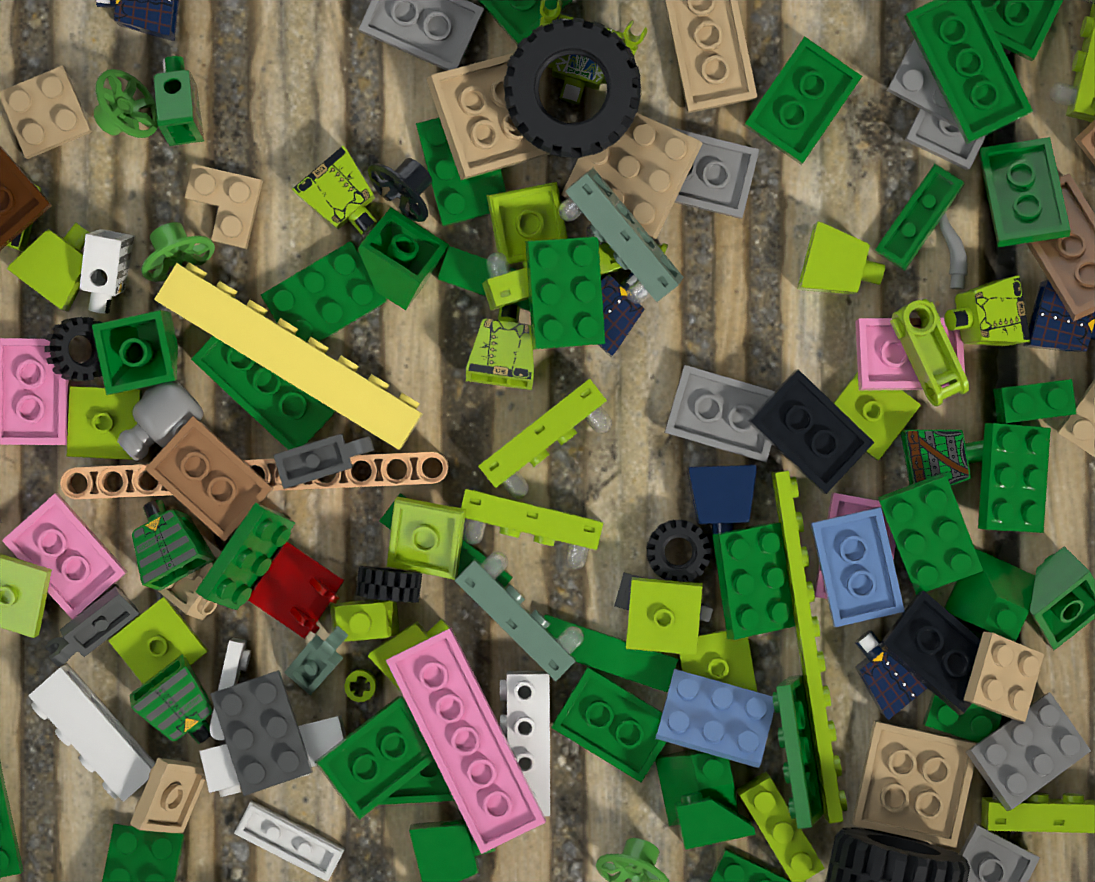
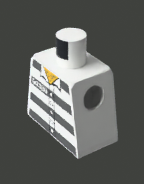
[80,229,135,314]

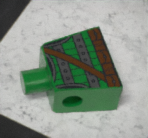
[154,56,204,146]
[900,430,984,486]

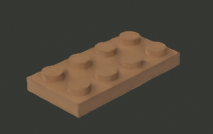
[1026,173,1095,322]

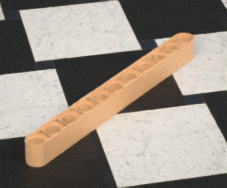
[60,452,449,499]

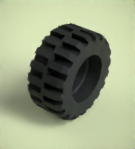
[503,18,641,158]
[825,827,970,882]

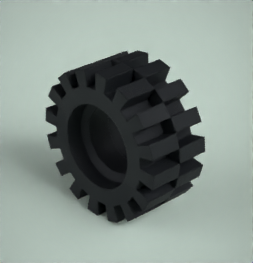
[45,317,102,381]
[646,519,711,582]
[355,566,422,603]

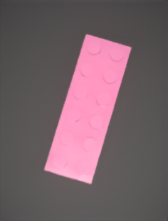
[386,628,546,854]

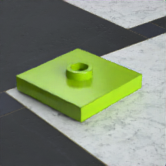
[487,182,568,265]
[833,371,921,461]
[66,386,142,460]
[386,497,466,580]
[0,553,52,638]
[626,577,703,655]
[108,597,209,684]
[679,630,757,692]

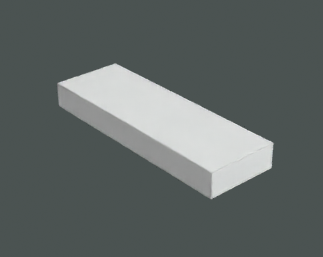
[234,800,345,882]

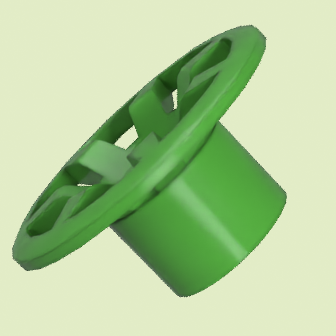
[94,69,158,138]
[141,222,215,282]
[596,838,670,882]

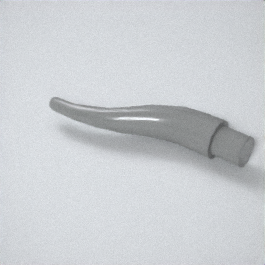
[939,213,968,290]

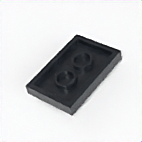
[748,369,874,494]
[878,590,981,715]

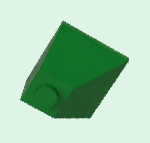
[358,207,449,311]
[92,310,178,395]
[1030,546,1095,650]
[944,549,1035,642]
[655,749,738,827]
[674,792,756,850]

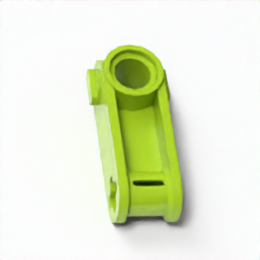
[890,299,969,407]

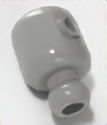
[117,381,203,461]

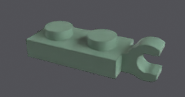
[284,626,348,696]

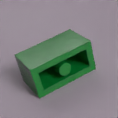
[993,379,1077,424]

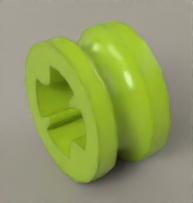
[344,669,377,702]

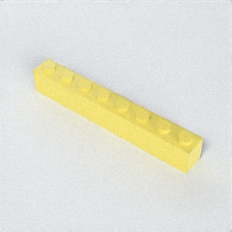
[154,262,423,450]

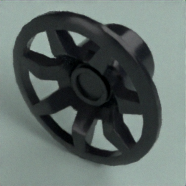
[368,158,432,222]

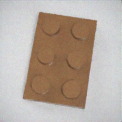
[145,416,274,542]

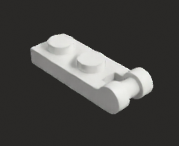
[210,638,251,740]

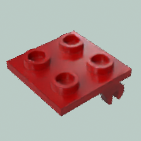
[248,541,345,639]

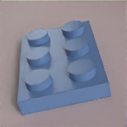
[810,507,905,627]
[656,669,774,768]

